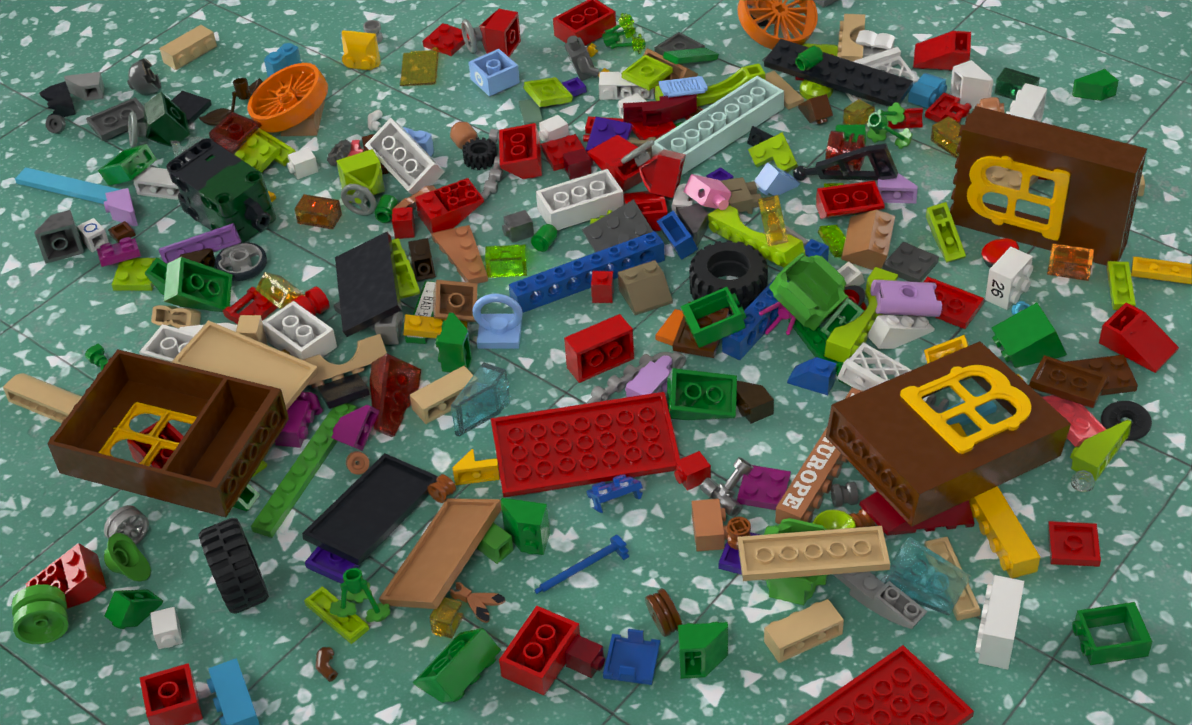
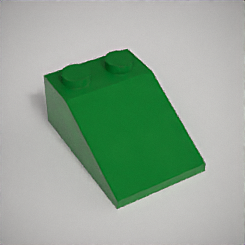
[164,257,232,312]
[666,368,737,420]

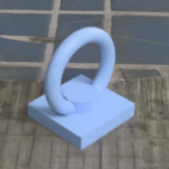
[472,294,523,349]

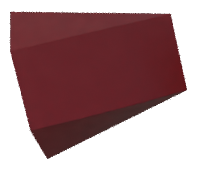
[859,491,975,536]

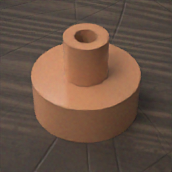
[346,451,369,475]

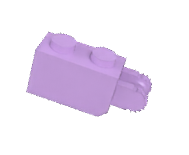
[625,355,672,397]

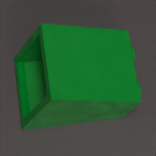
[991,303,1067,368]

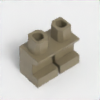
[721,177,762,214]

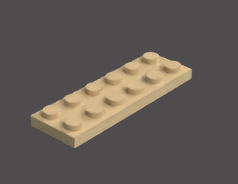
[737,526,890,581]

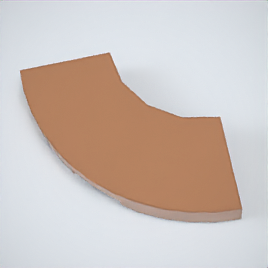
[392,185,436,211]

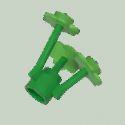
[867,102,913,149]
[330,568,391,622]

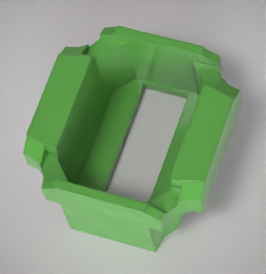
[769,253,848,331]
[764,518,829,606]

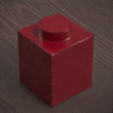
[563,148,594,180]
[565,634,605,678]

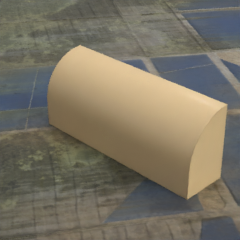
[3,373,82,423]

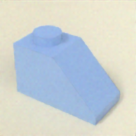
[754,162,800,197]

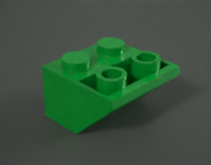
[435,312,472,373]
[678,622,728,679]

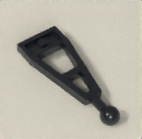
[793,143,898,181]

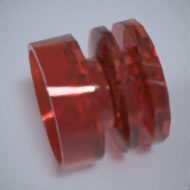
[825,130,866,171]

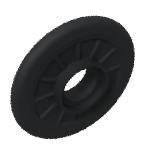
[1101,401,1152,441]

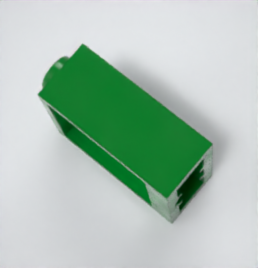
[98,144,157,186]
[680,287,747,348]
[1072,602,1152,665]

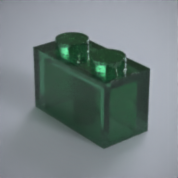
[994,67,1040,100]

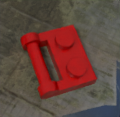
[223,286,278,324]

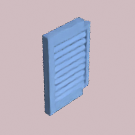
[659,76,707,98]

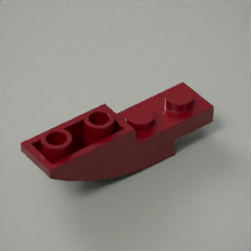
[623,94,697,126]

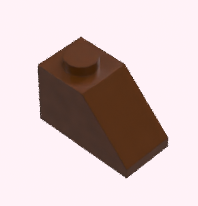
[798,94,833,125]

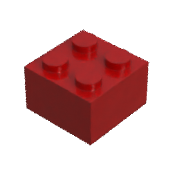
[139,663,203,725]

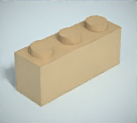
[159,25,217,70]
[410,366,480,424]
[764,599,844,663]

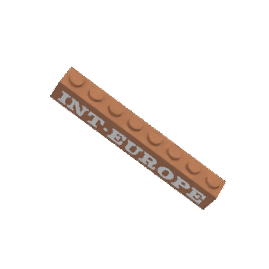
[775,387,862,524]

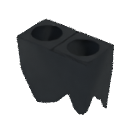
[39,81,76,118]

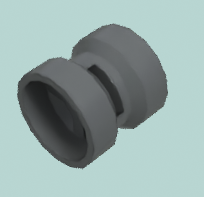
[830,482,858,507]

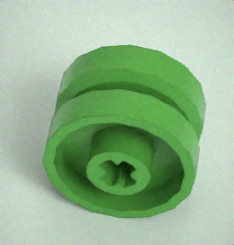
[11,585,69,644]

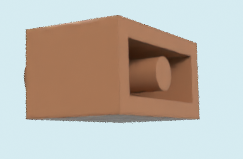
[692,499,728,551]

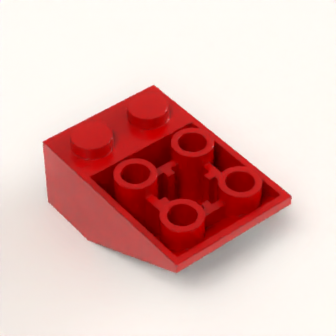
[913,31,971,70]
[587,135,643,192]
[415,178,484,233]
[623,191,668,231]
[1099,302,1179,373]
[25,543,107,609]

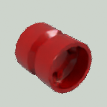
[291,286,330,316]

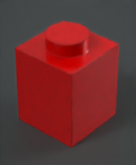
[392,207,415,239]
[591,271,614,303]
[674,451,711,491]

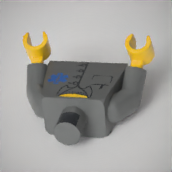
[564,36,610,81]

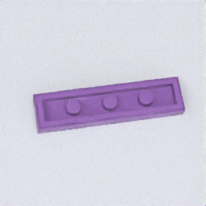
[158,223,241,264]

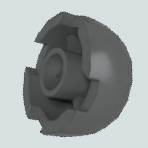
[127,58,162,95]

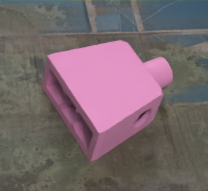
[683,174,731,210]

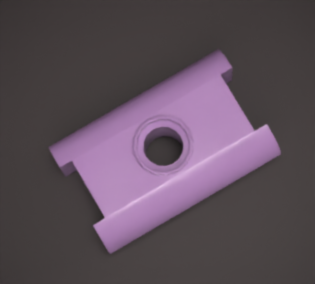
[871,280,942,317]

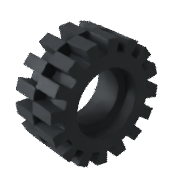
[462,137,497,170]

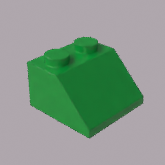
[500,498,550,555]

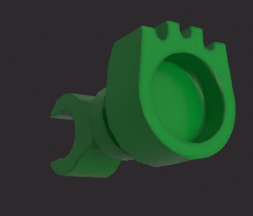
[85,343,108,371]

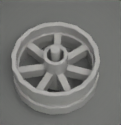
[104,505,149,545]

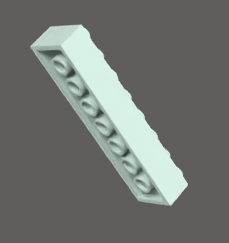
[652,76,784,176]

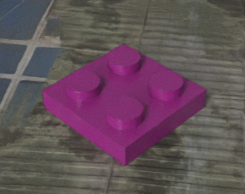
[97,237,141,267]
[737,465,791,510]

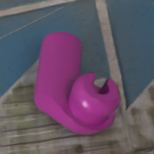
[296,391,323,415]

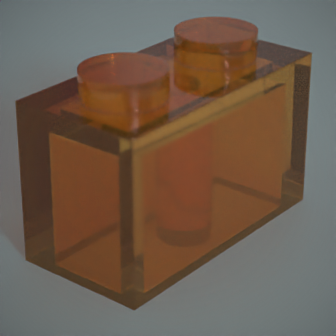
[295,194,342,229]
[1047,243,1094,281]

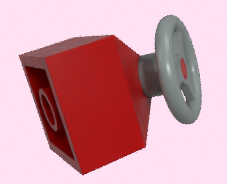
[461,8,521,57]
[621,140,686,198]

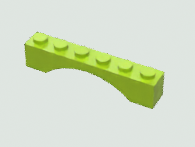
[655,63,765,106]
[708,205,806,268]
[824,267,898,363]

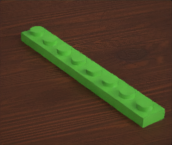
[251,403,357,538]

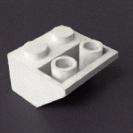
[950,60,993,109]

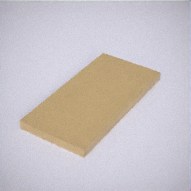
[172,320,318,410]

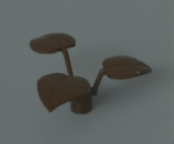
[199,78,263,128]

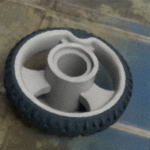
[215,242,267,281]

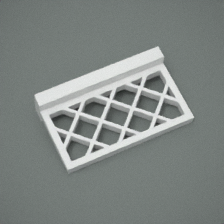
[846,47,918,105]
[837,342,929,401]

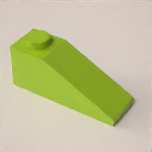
[926,202,966,263]
[1070,420,1132,481]

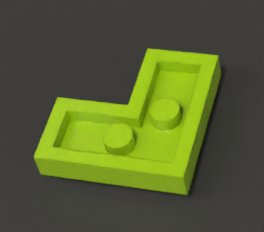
[748,132,798,172]

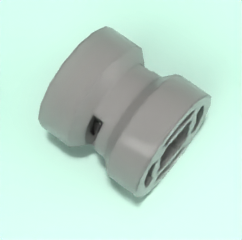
[363,20,383,43]

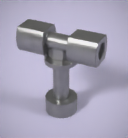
[700,457,754,517]

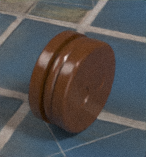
[645,588,683,637]

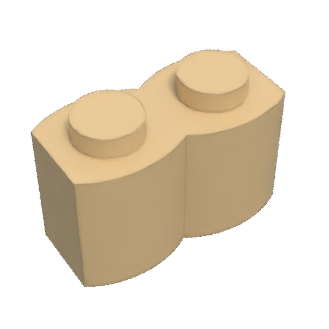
[151,305,201,328]

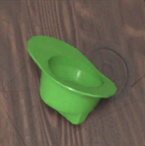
[104,533,151,582]

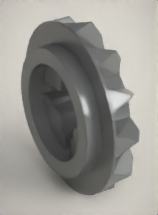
[327,139,351,166]

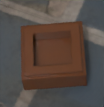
[108,221,136,243]

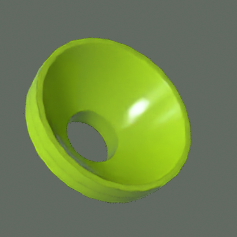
[799,80,833,100]
[813,510,856,530]

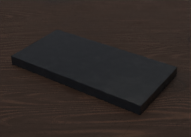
[335,232,402,337]
[302,453,438,566]

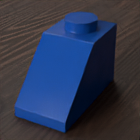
[787,357,837,396]

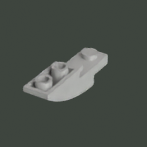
[833,572,927,629]

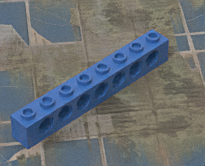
[509,231,665,313]
[722,239,829,360]

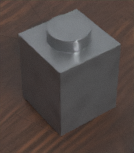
[502,210,534,243]

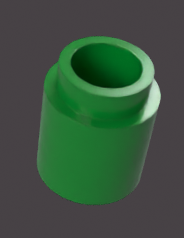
[795,46,823,71]
[375,195,399,223]
[531,224,558,252]

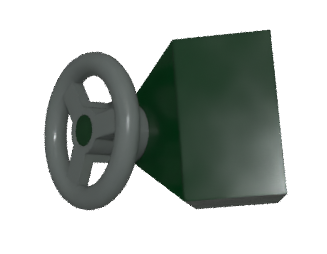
[128,92,190,148]

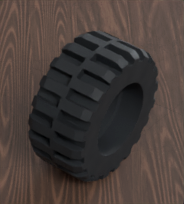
[689,241,768,316]
[198,518,269,614]

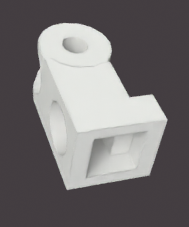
[672,184,694,216]

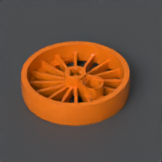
[737,0,818,49]
[247,63,328,133]

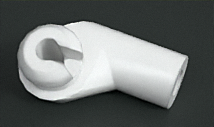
[368,110,383,132]

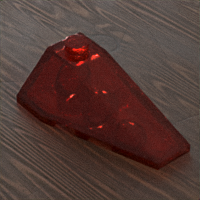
[369,353,421,437]

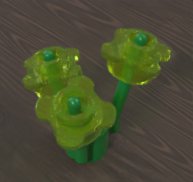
[602,13,646,55]

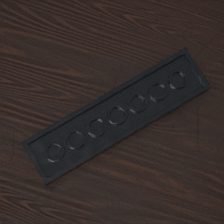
[764,39,913,107]

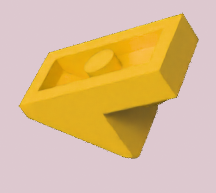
[452,449,500,485]

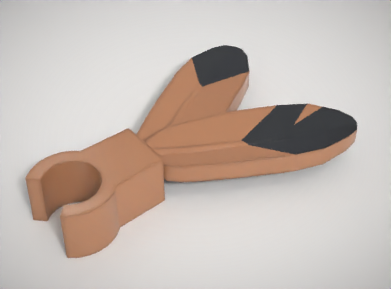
[450,582,506,623]

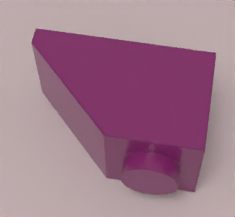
[331,405,379,451]

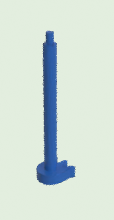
[534,535,629,594]

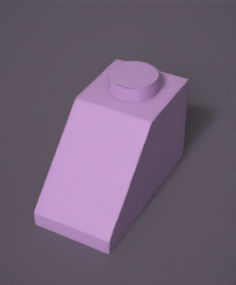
[877,173,918,204]
[104,188,138,226]

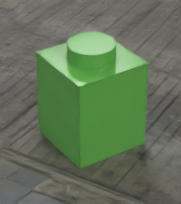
[477,522,513,564]

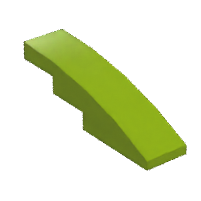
[392,238,420,299]

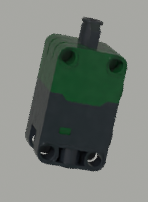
[166,138,276,243]

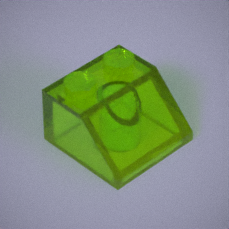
[485,244,528,278]

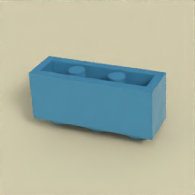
[207,658,259,725]

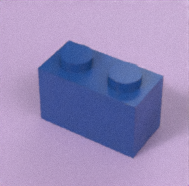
[657,211,698,260]

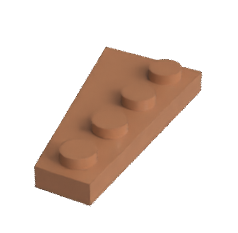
[431,225,488,284]

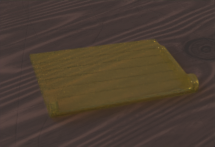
[400,47,439,86]

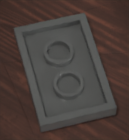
[86,97,144,141]
[582,199,653,253]

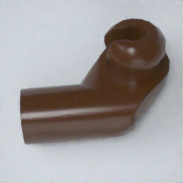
[315,647,338,682]

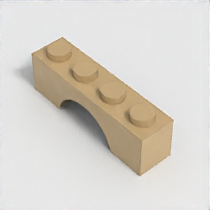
[837,14,865,61]
[303,334,388,388]

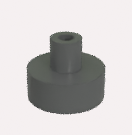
[45,115,66,133]

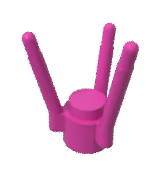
[759,302,796,335]

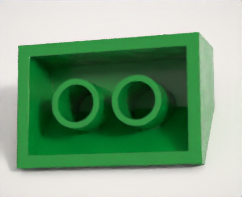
[413,628,501,703]

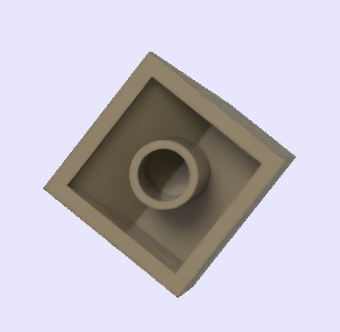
[618,260,673,315]

